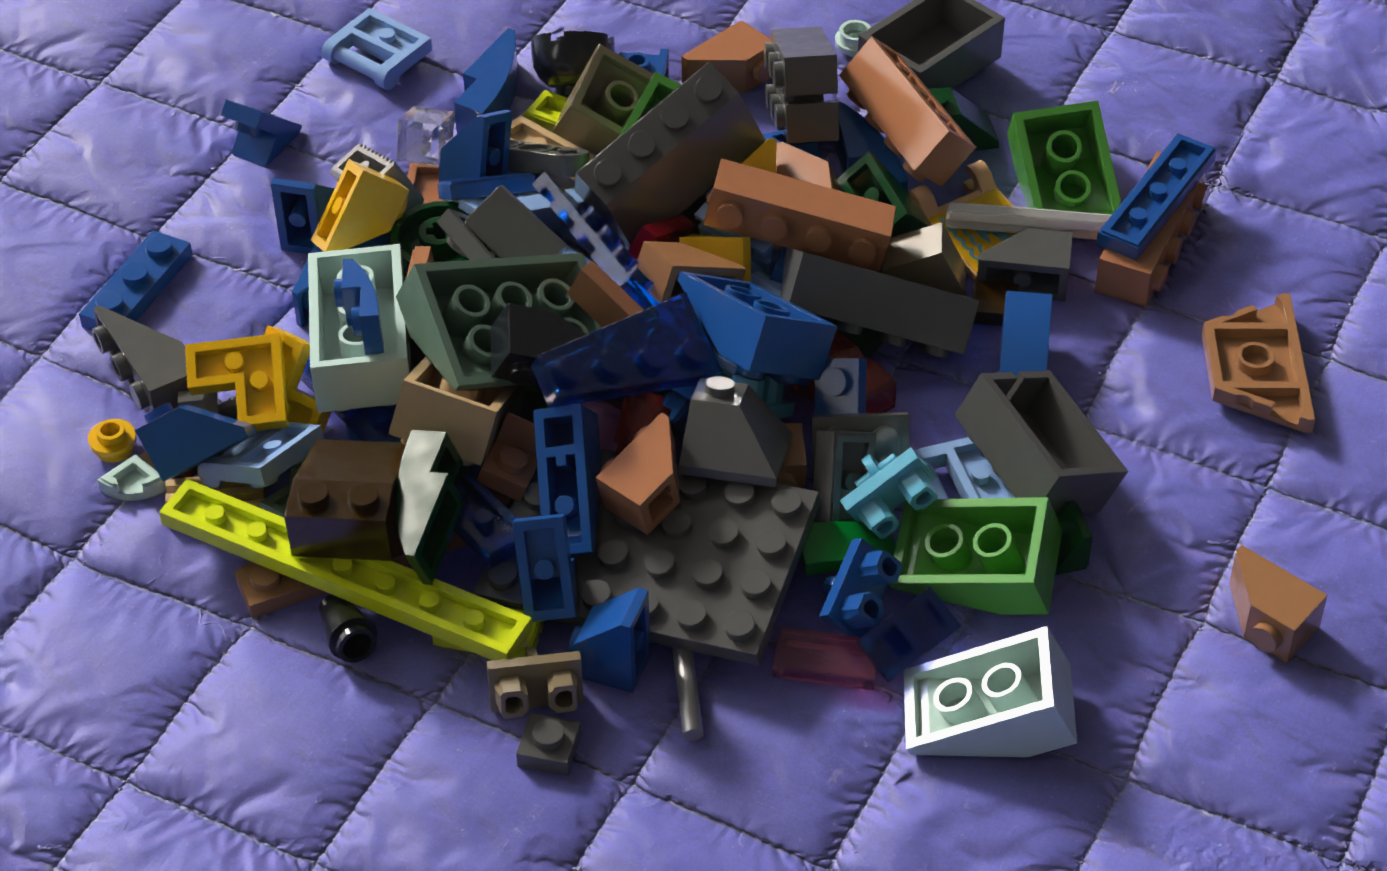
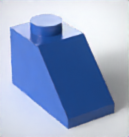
[439,109,512,198]
[271,178,334,254]
[135,402,257,482]
[569,587,651,693]

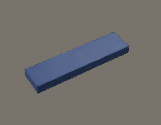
[1096,133,1217,261]

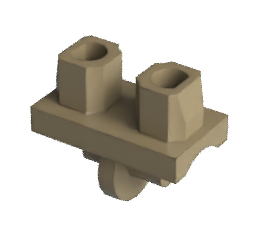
[487,646,583,719]

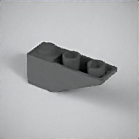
[92,305,188,412]

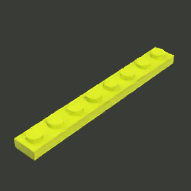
[159,479,532,660]

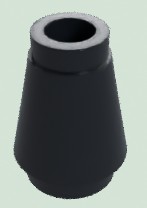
[319,594,377,663]

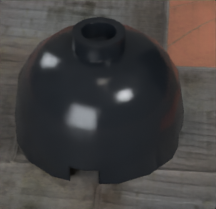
[531,31,615,98]

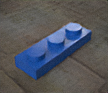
[79,230,193,330]

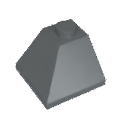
[678,376,793,487]

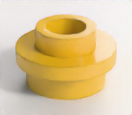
[88,419,137,463]

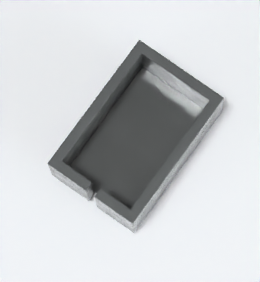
[858,0,1005,89]
[764,27,839,144]
[954,370,1129,515]

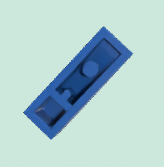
[533,404,601,556]

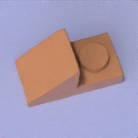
[476,412,537,501]

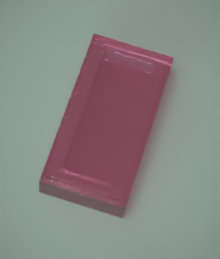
[773,627,881,691]

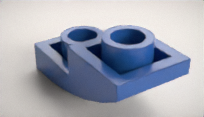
[334,259,384,355]

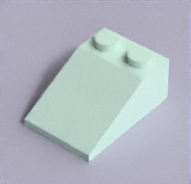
[904,626,1077,757]

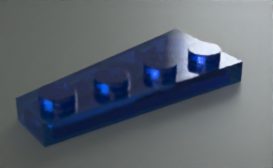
[532,171,660,315]
[531,292,723,408]

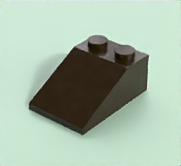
[284,439,406,561]

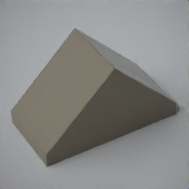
[879,222,966,297]

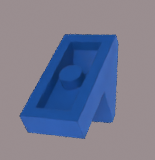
[220,99,302,166]
[512,513,577,622]

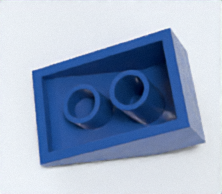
[678,271,837,384]

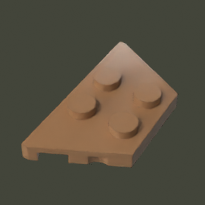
[1202,293,1315,433]

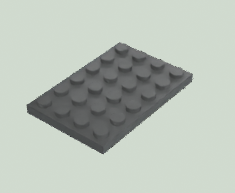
[473,449,820,666]

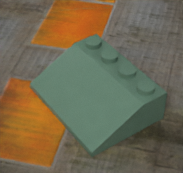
[396,253,624,391]

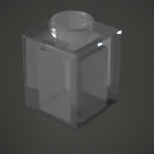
[397,106,454,166]

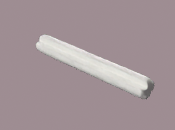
[946,202,1111,240]

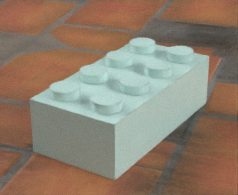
[308,244,411,413]

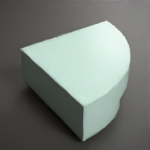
[97,454,166,501]

